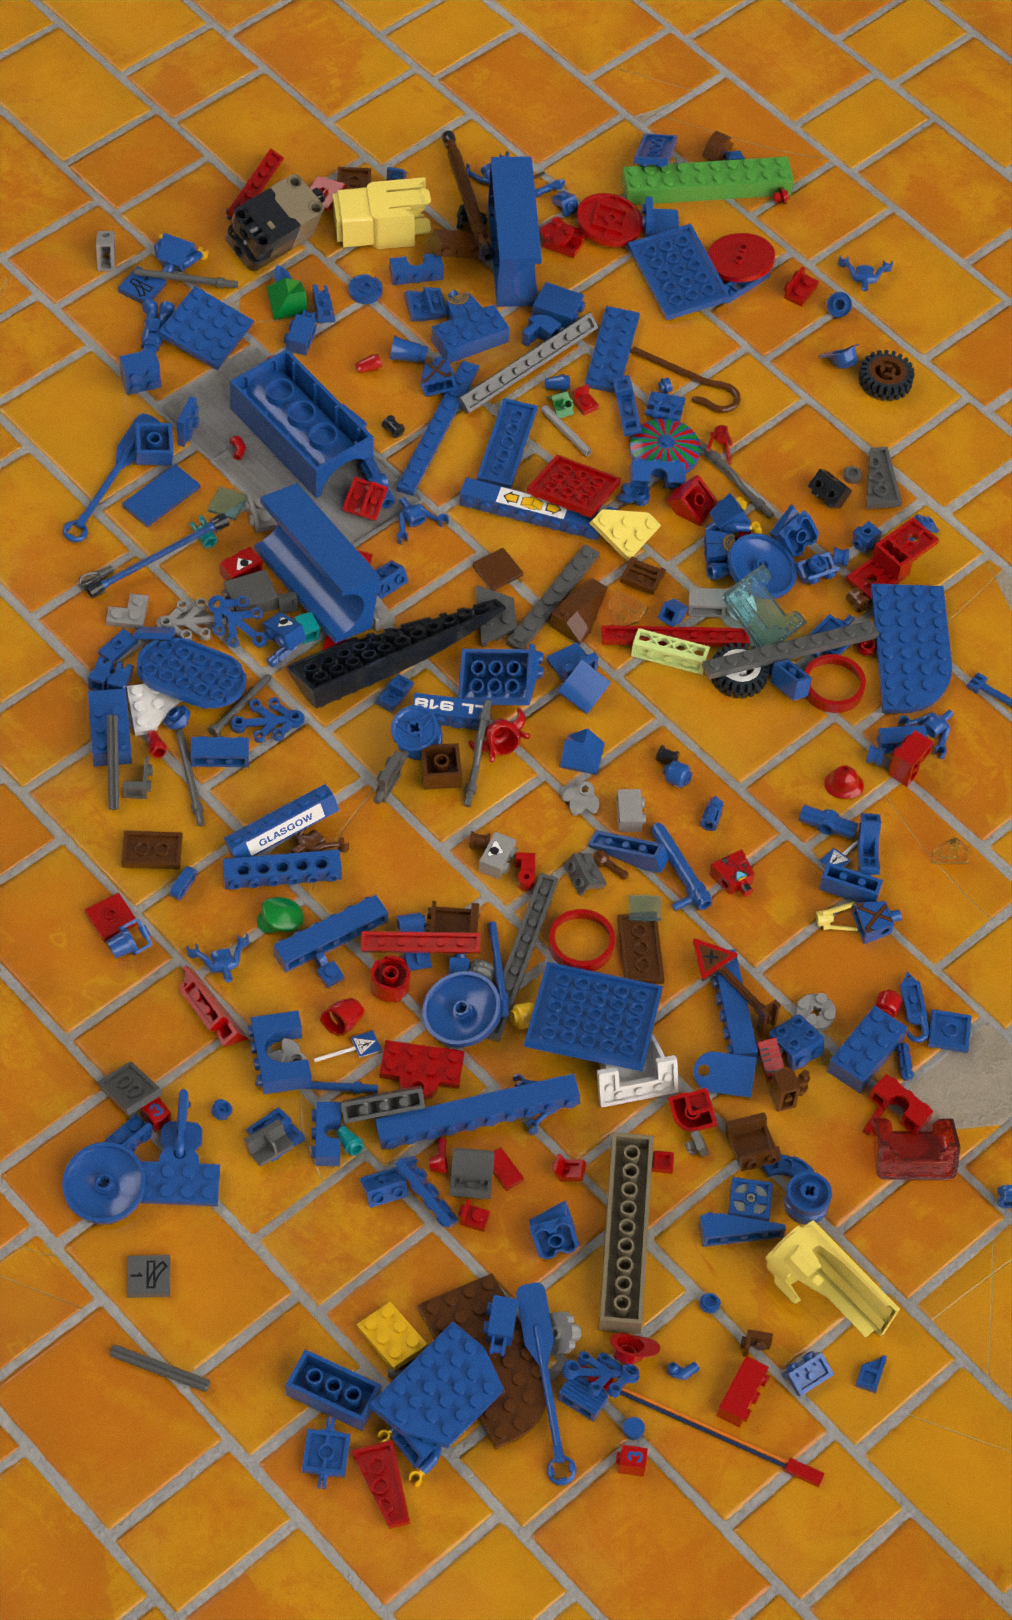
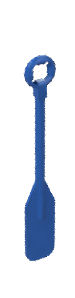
[63,413,160,542]
[516,1282,577,1485]

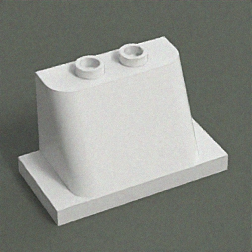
[597,1035,679,1108]

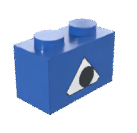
[263,612,307,651]

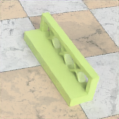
[631,628,710,675]

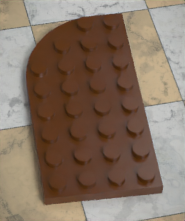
[417,1273,546,1450]

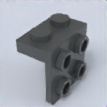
[449,1148,494,1199]

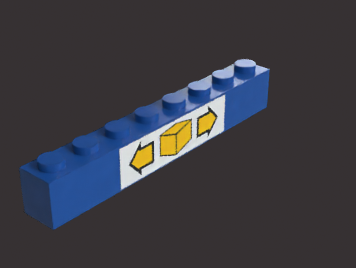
[459,478,600,540]

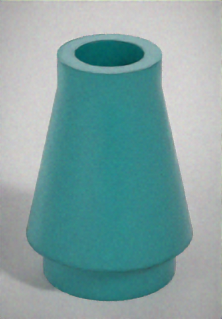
[337,1126,364,1156]

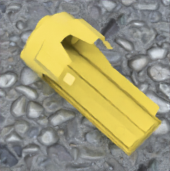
[766,1220,900,1337]

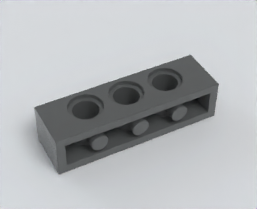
[341,1085,425,1123]

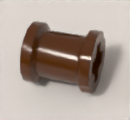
[469,831,490,850]

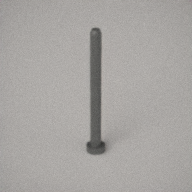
[208,674,271,737]

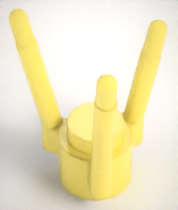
[815,902,858,931]

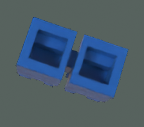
[88,656,134,691]

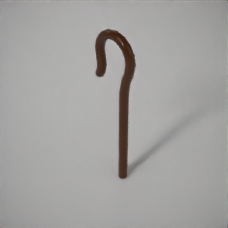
[632,347,741,413]

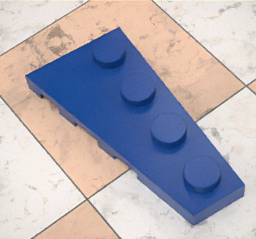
[396,1156,459,1228]

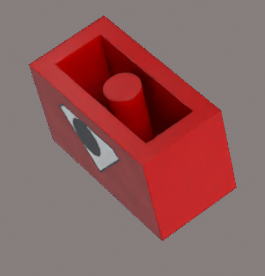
[220,546,263,581]

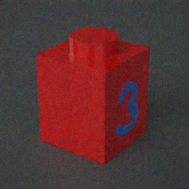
[141,1097,172,1132]
[615,1444,648,1477]

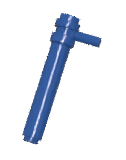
[651,822,712,911]

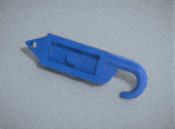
[899,972,930,1043]

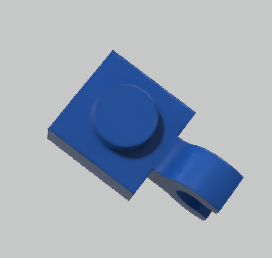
[315,951,344,988]

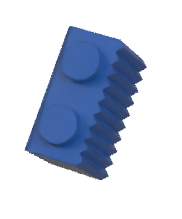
[558,1376,609,1422]

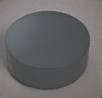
[843,466,862,484]

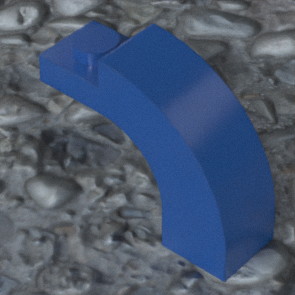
[857,813,881,876]

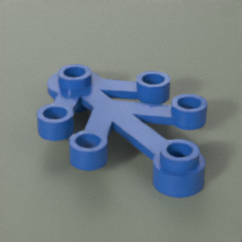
[208,595,268,648]
[231,697,305,743]
[562,1351,640,1398]

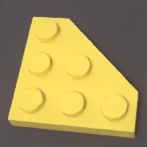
[589,509,661,562]

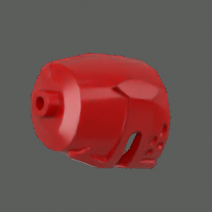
[320,998,365,1036]

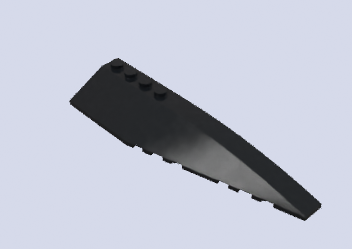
[286,599,506,709]

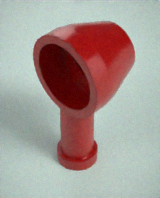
[429,1138,448,1174]

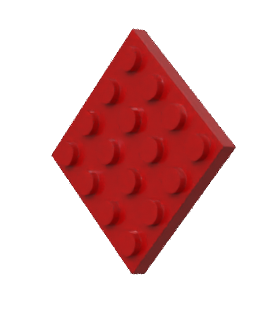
[526,455,621,518]

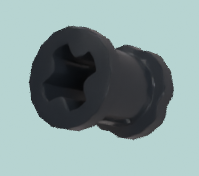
[382,415,405,438]
[655,745,680,764]

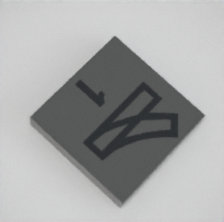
[128,1255,170,1298]

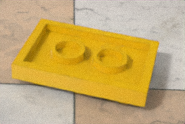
[356,1302,428,1371]

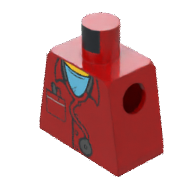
[709,849,754,897]

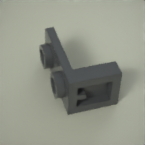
[123,757,153,799]

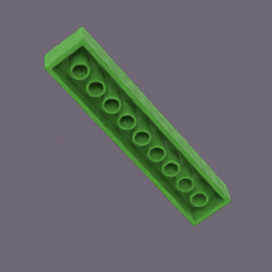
[621,156,794,205]

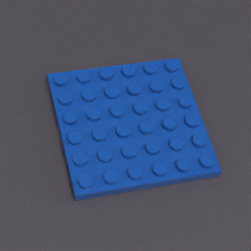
[524,962,663,1072]

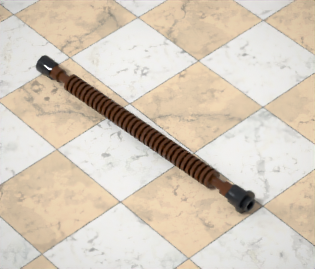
[442,130,495,262]

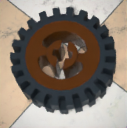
[859,350,915,401]

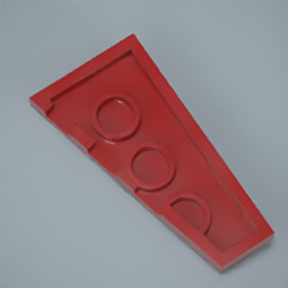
[351,1440,411,1529]

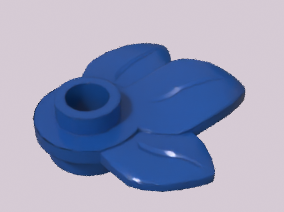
[616,483,650,506]

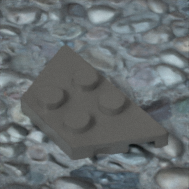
[475,586,517,647]

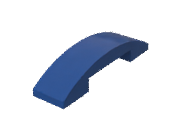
[613,375,642,437]

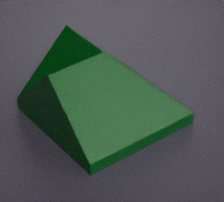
[267,278,308,320]

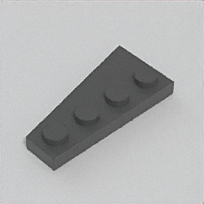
[866,447,902,509]

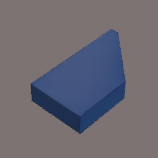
[855,1355,887,1393]

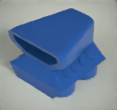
[769,504,819,557]
[529,1201,580,1259]

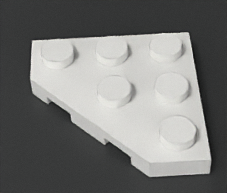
[127,684,182,736]

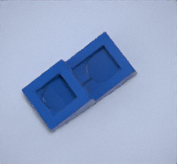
[376,674,414,713]

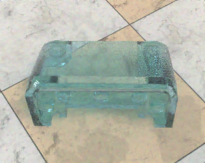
[723,564,807,648]

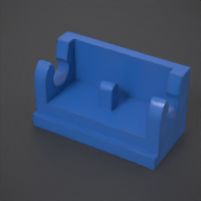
[312,284,335,323]

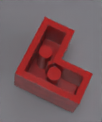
[888,730,934,787]

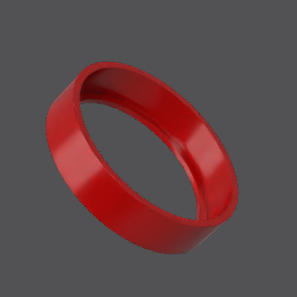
[805,654,866,713]
[549,909,615,971]

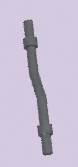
[701,443,774,518]
[463,700,492,807]

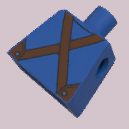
[420,357,458,397]
[852,901,902,944]

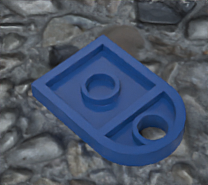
[693,1051,756,1098]

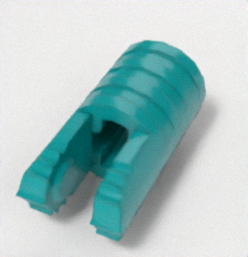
[189,515,218,548]

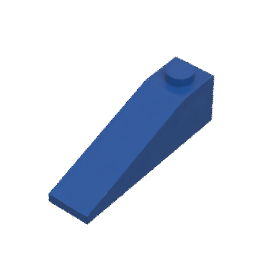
[588,830,669,873]
[698,1212,786,1247]

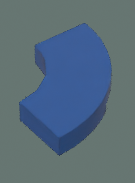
[760,1153,814,1178]

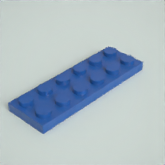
[585,306,640,393]
[477,398,538,489]

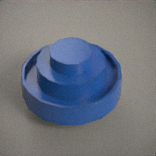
[827,292,852,317]
[164,706,190,730]

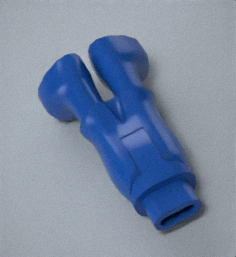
[141,299,175,353]

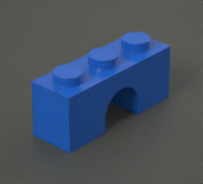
[389,253,444,285]
[629,458,686,489]
[311,1102,341,1166]

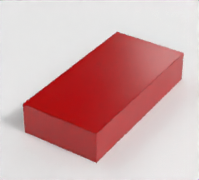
[493,1147,524,1191]

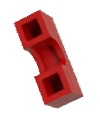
[868,1074,934,1136]

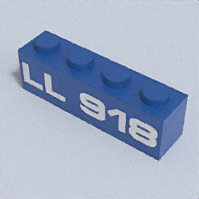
[413,693,485,731]

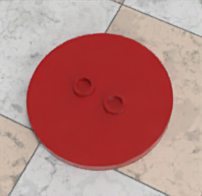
[576,193,643,247]
[707,233,775,282]

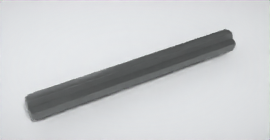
[107,715,119,810]
[110,1345,210,1392]

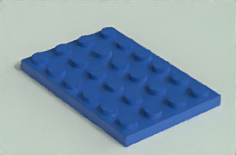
[628,224,730,321]

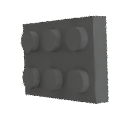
[97,1061,162,1116]

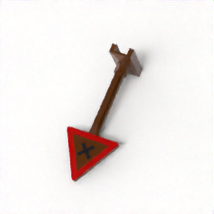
[693,938,781,1035]

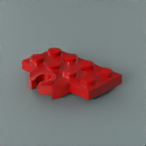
[379,1040,465,1100]

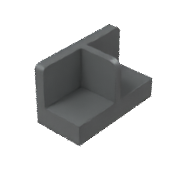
[244,1119,294,1166]

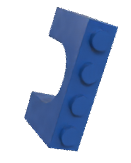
[248,1010,312,1094]

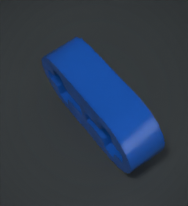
[170,866,197,900]

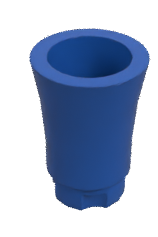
[390,336,428,363]

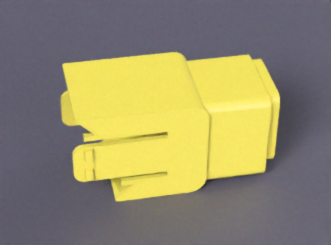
[332,177,431,249]

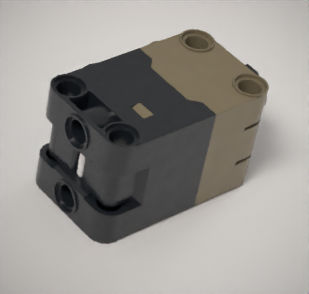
[225,174,325,271]

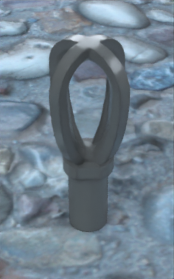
[78,565,114,591]

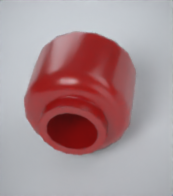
[874,989,902,1018]

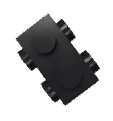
[808,469,852,508]

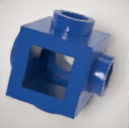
[852,521,882,554]

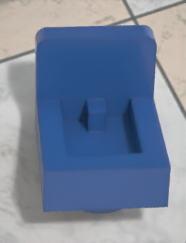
[551,191,578,216]
[449,954,470,974]

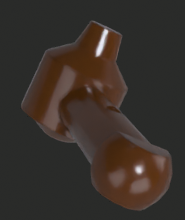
[594,850,629,880]

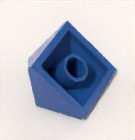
[560,728,605,775]

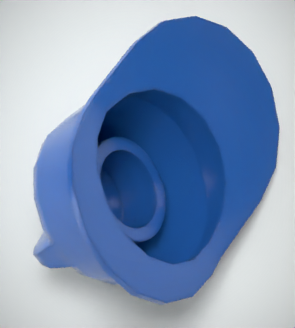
[819,344,859,369]

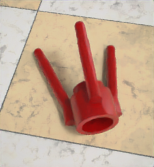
[706,425,733,464]

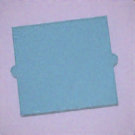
[208,486,247,520]
[629,894,661,922]

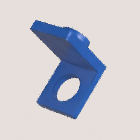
[387,167,407,181]
[909,514,939,541]

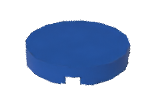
[348,274,383,304]

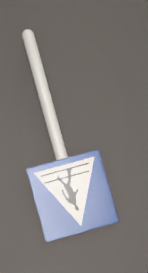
[818,840,858,867]
[314,1031,382,1062]

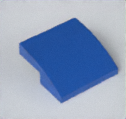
[404,287,448,321]
[557,660,611,714]
[246,1107,305,1162]

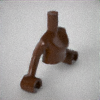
[291,828,350,853]

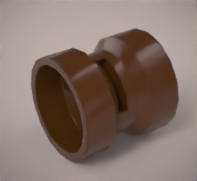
[846,587,871,613]

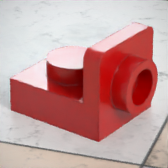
[572,384,599,416]
[458,1199,490,1232]

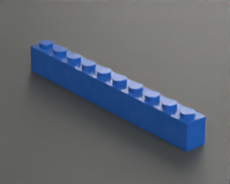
[375,1074,580,1149]

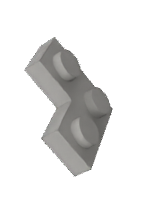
[106,594,149,629]

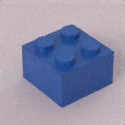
[119,349,161,395]
[134,423,173,465]

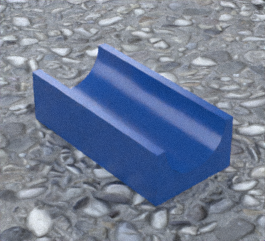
[488,157,542,307]
[230,349,374,498]
[254,483,380,643]

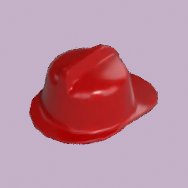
[610,1333,660,1364]

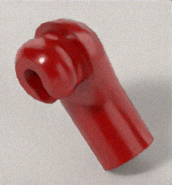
[229,435,246,460]

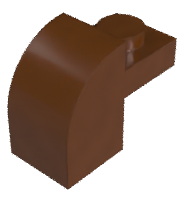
[702,131,734,161]

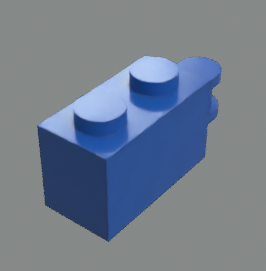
[284,310,317,356]
[768,659,812,701]
[483,1295,519,1357]

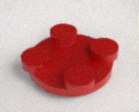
[540,217,574,246]

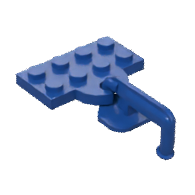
[140,1089,220,1206]

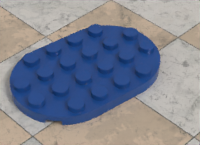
[137,637,246,709]

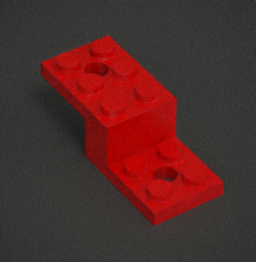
[845,517,939,603]

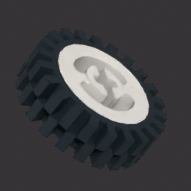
[711,642,769,698]

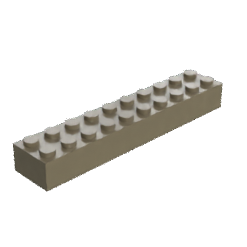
[598,1132,654,1334]

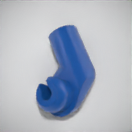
[667,1362,700,1380]

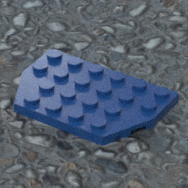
[369,1322,504,1449]

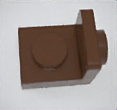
[740,1329,773,1357]

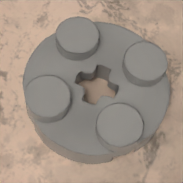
[796,993,836,1032]

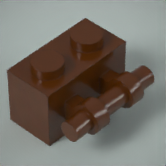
[769,1067,810,1112]

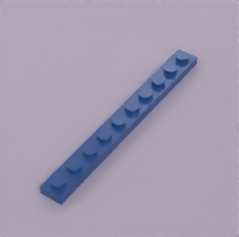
[396,360,479,496]

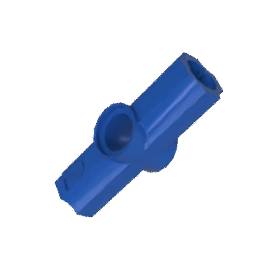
[360,458,395,509]
[798,805,859,840]

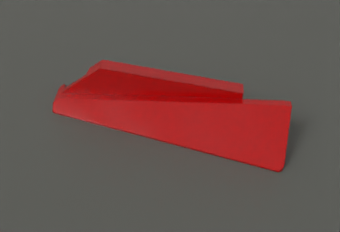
[180,965,248,1047]

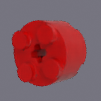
[370,955,411,1002]

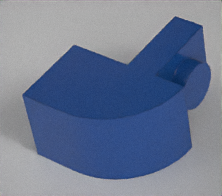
[522,314,561,347]

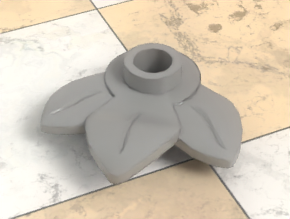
[562,781,599,816]
[268,1038,307,1062]

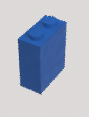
[532,282,586,328]

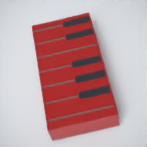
[756,1038,784,1082]

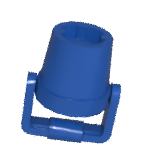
[106,918,152,959]

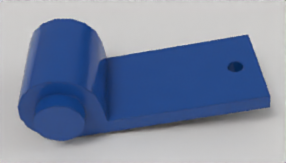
[396,912,432,971]

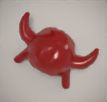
[468,708,530,763]

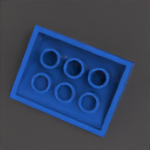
[458,649,540,706]

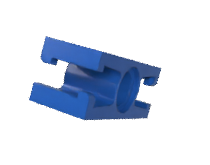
[876,725,928,754]

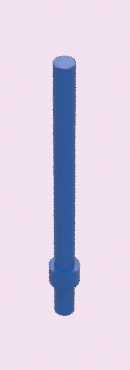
[488,921,509,1017]
[256,1081,378,1094]

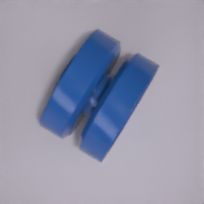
[784,1171,832,1225]

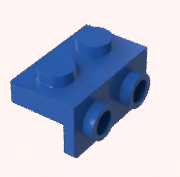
[795,552,840,585]

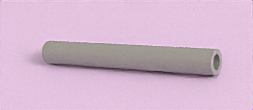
[541,405,592,456]

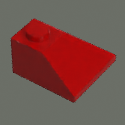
[667,475,718,526]

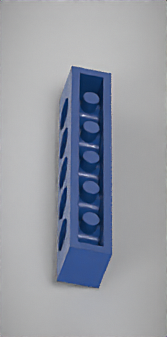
[223,850,342,890]

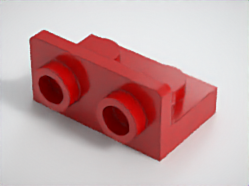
[784,266,819,307]

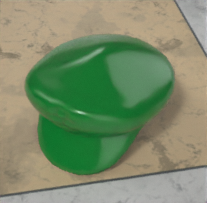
[257,897,304,933]

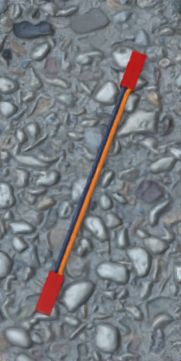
[579,1364,825,1487]

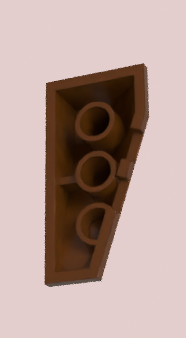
[550,578,608,645]

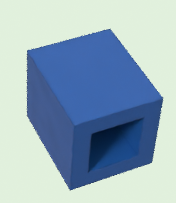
[657,598,689,627]

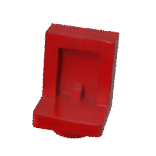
[552,1154,587,1181]

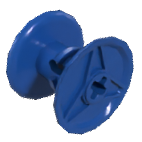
[391,705,443,760]

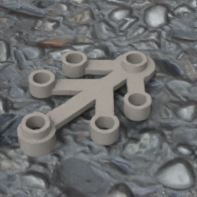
[157,598,228,641]

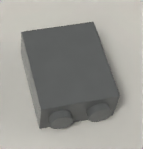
[222,570,278,615]

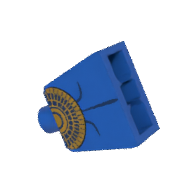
[446,290,483,320]
[704,530,735,568]

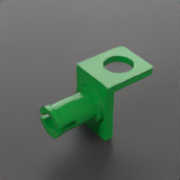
[546,391,574,418]

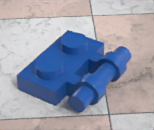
[645,391,686,422]

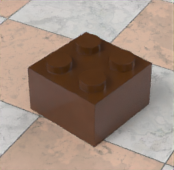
[420,743,462,790]

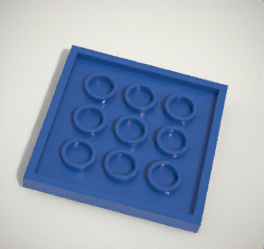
[158,286,254,371]

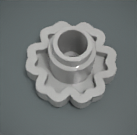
[550,1311,582,1354]

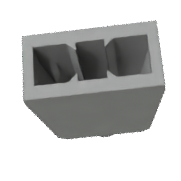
[96,230,116,271]

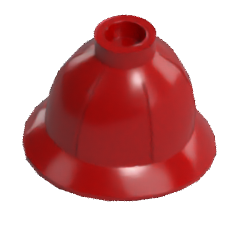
[824,765,864,799]

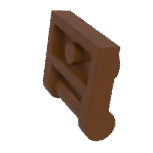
[620,556,666,595]

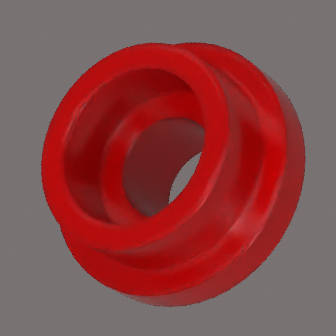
[857,640,876,656]

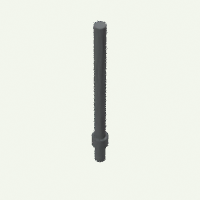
[134,268,238,288]
[176,730,205,826]

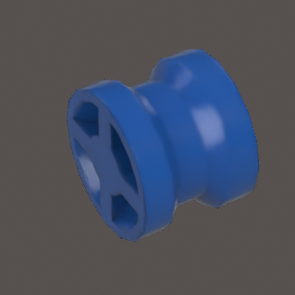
[832,547,849,567]
[866,744,886,767]
[997,1185,1012,1209]

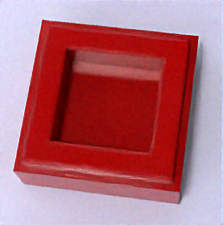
[652,1151,674,1174]

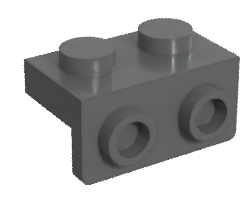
[564,853,607,895]

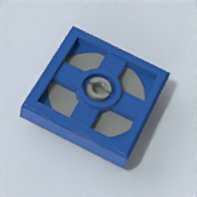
[728,1177,773,1222]

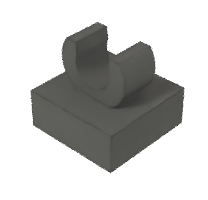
[278,591,298,613]
[685,1130,710,1158]

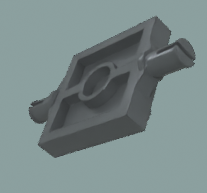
[373,750,409,804]

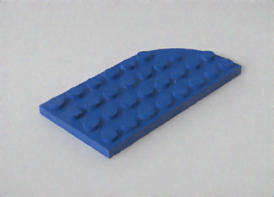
[870,584,952,713]

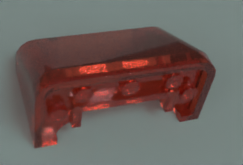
[872,1118,961,1180]

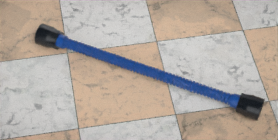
[85,513,230,599]

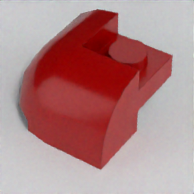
[668,1088,718,1132]

